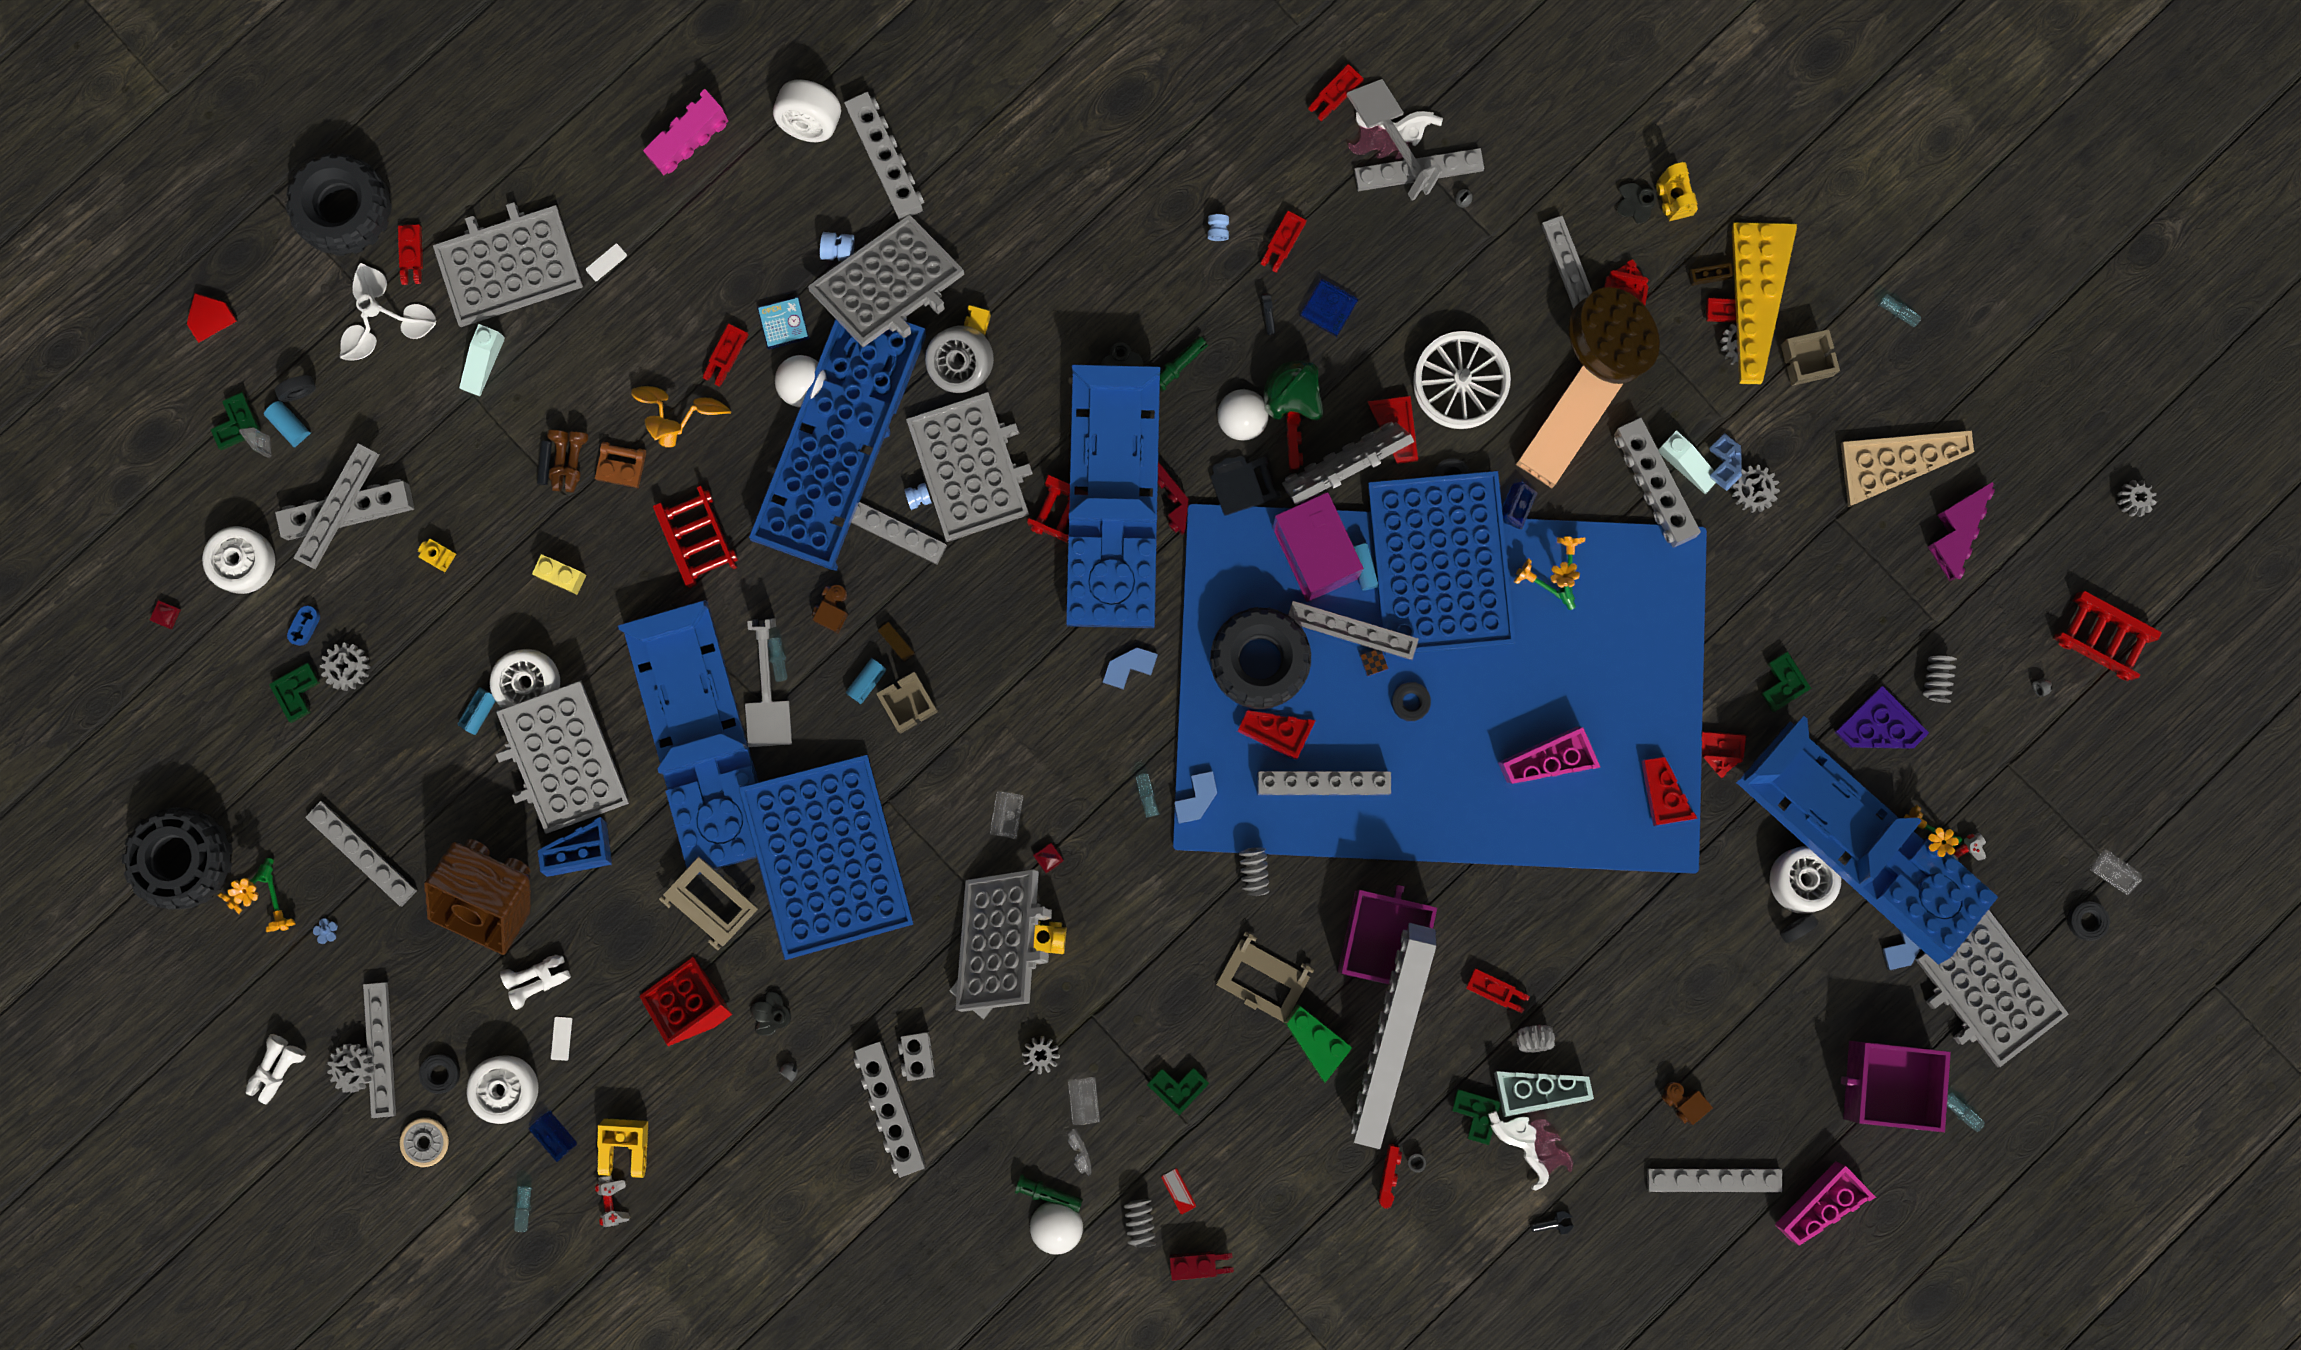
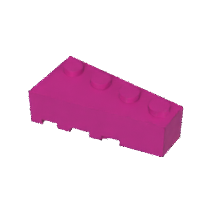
[643,89,728,176]
[1498,726,1600,784]
[1775,1161,1876,1245]

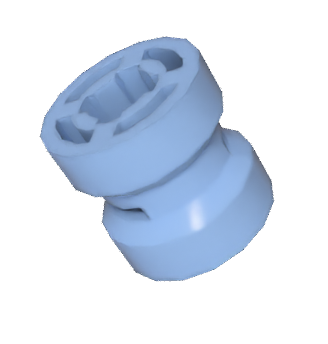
[1208,214,1229,241]
[904,483,932,510]

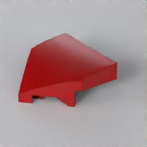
[1604,259,1649,306]
[187,293,238,343]
[1702,731,1746,778]

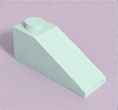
[459,324,505,396]
[1658,430,1716,494]

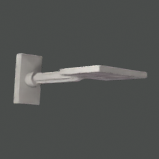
[1346,79,1442,201]
[745,618,792,747]

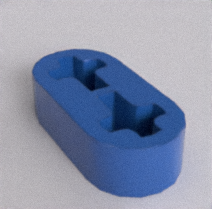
[287,606,320,646]

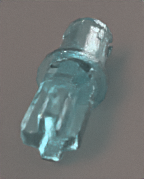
[1879,294,1921,327]
[768,637,787,682]
[1136,774,1159,818]
[1947,1093,1985,1132]
[514,1186,532,1232]

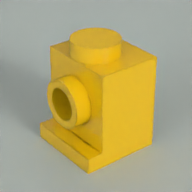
[964,305,991,336]
[418,539,456,572]

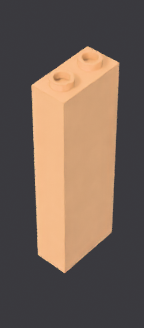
[1516,366,1623,488]

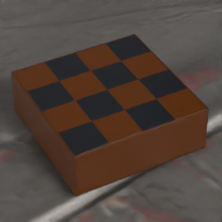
[1360,650,1388,676]

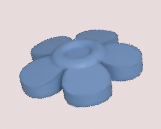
[313,918,338,944]

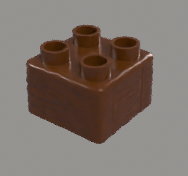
[424,839,531,955]

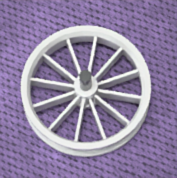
[1413,331,1511,429]

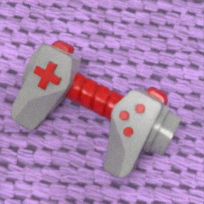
[1952,833,1986,861]
[595,1175,630,1227]

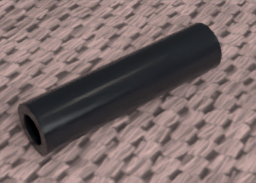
[537,441,552,485]

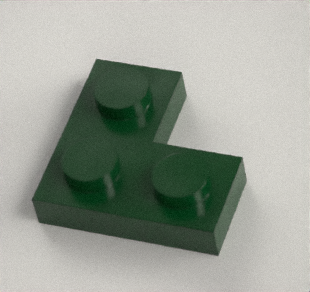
[210,393,262,450]
[1762,652,1812,712]
[269,663,320,723]
[1147,1068,1209,1115]
[1451,1089,1501,1145]

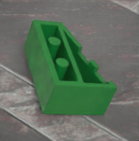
[1284,1005,1352,1083]

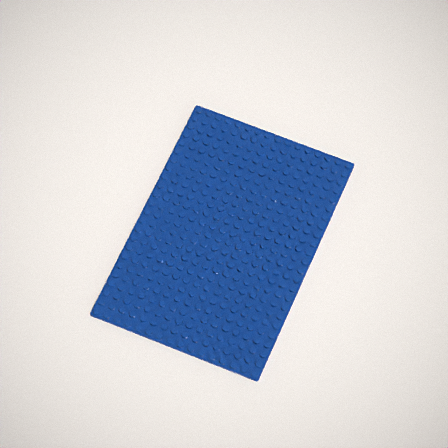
[1173,504,1707,874]

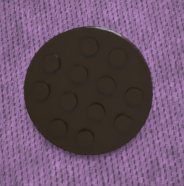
[1568,287,1660,384]

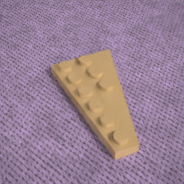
[1841,431,1974,507]

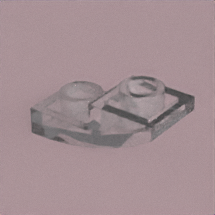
[1067,1128,1092,1175]

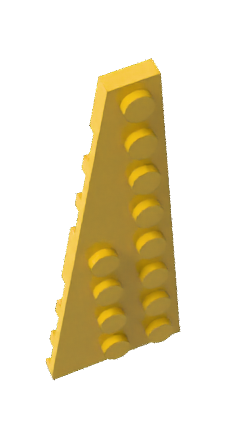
[1732,223,1797,384]

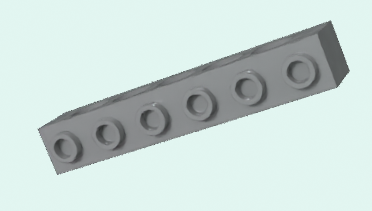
[844,92,924,221]
[1614,418,1701,548]
[275,479,415,540]
[1257,772,1391,795]
[853,1041,927,1178]

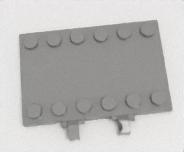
[433,203,583,327]
[808,214,964,347]
[906,392,1033,542]
[1282,422,1414,505]
[496,681,629,834]
[955,870,1052,1012]
[1915,910,2068,1067]

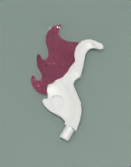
[1348,111,1443,159]
[1488,1111,1573,1190]

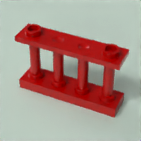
[1027,475,1088,543]
[653,486,738,588]
[2053,591,2162,681]

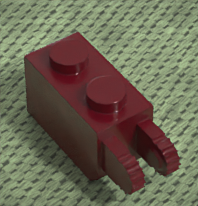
[1170,1251,1234,1281]

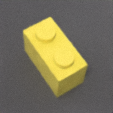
[532,554,586,595]

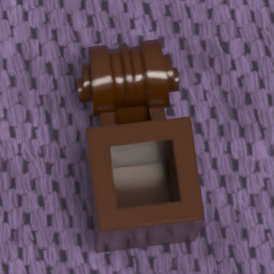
[812,585,848,634]
[1661,1082,1713,1125]

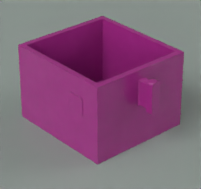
[1272,492,1364,602]
[1337,885,1437,985]
[1841,1041,1951,1132]

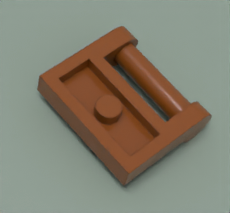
[595,441,646,488]

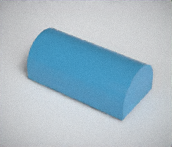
[264,401,311,447]
[1354,543,1378,591]
[845,658,886,704]
[458,687,496,735]

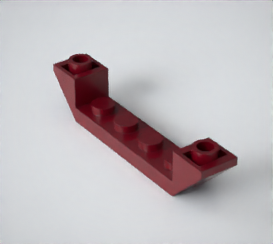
[1157,462,1188,535]

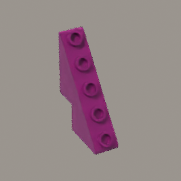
[1928,482,1995,581]

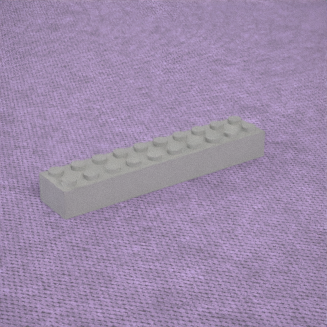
[1351,923,1436,1149]

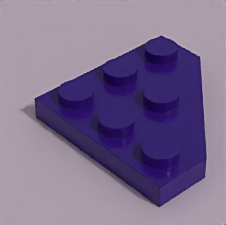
[1835,686,1929,749]

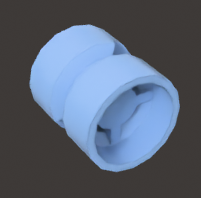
[820,232,854,262]

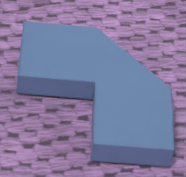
[1710,433,1742,491]
[1103,648,1158,689]
[1174,771,1217,824]
[1882,931,1921,970]

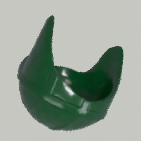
[1264,361,1323,420]

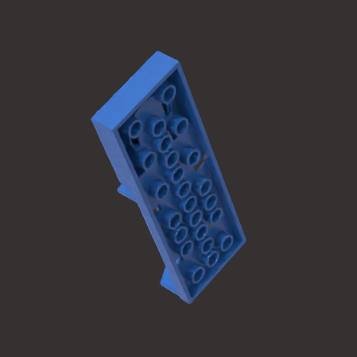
[749,320,926,571]
[1067,365,1160,628]
[618,600,759,875]
[1736,716,1998,965]

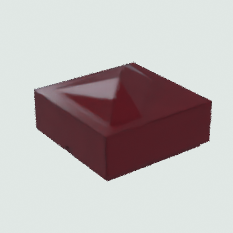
[150,600,181,629]
[1033,843,1064,873]

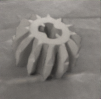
[2117,480,2157,517]
[1517,1025,1555,1053]
[1022,1036,1060,1074]

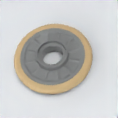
[400,1118,449,1167]

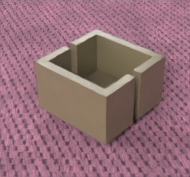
[1781,330,1840,386]
[877,672,938,734]

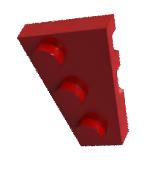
[1368,396,1418,464]
[1237,710,1316,760]
[1641,757,1698,826]

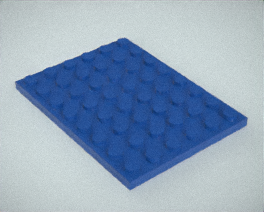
[1368,471,1516,656]
[739,755,913,960]

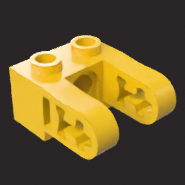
[1656,162,1698,221]
[1033,921,1067,954]
[597,1119,648,1178]

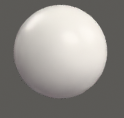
[775,355,827,407]
[1217,389,1269,440]
[1030,1202,1083,1254]

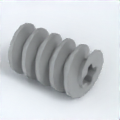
[1923,655,1957,703]
[1239,847,1270,896]
[1124,1199,1156,1248]

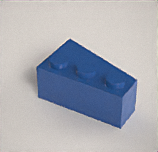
[538,817,612,877]

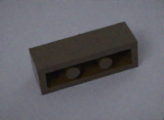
[1689,263,1733,286]
[878,622,915,662]

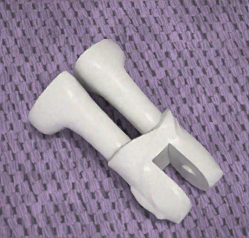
[500,955,571,1010]
[245,1034,307,1105]

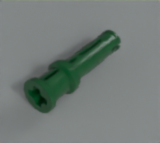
[1160,336,1208,392]
[1014,1174,1083,1212]

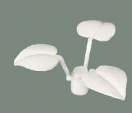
[339,263,436,360]

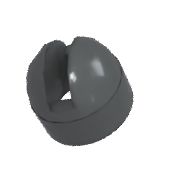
[1455,189,1473,208]
[2033,678,2052,697]
[778,1063,798,1082]
[1408,1154,1426,1173]

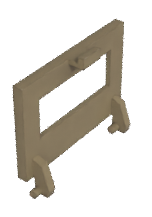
[659,856,758,950]
[1216,932,1314,1022]

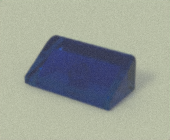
[1502,482,1538,529]
[529,1111,577,1162]

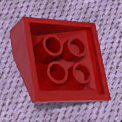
[639,957,732,1046]

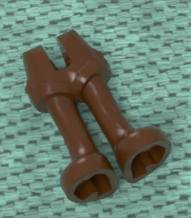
[547,430,588,493]

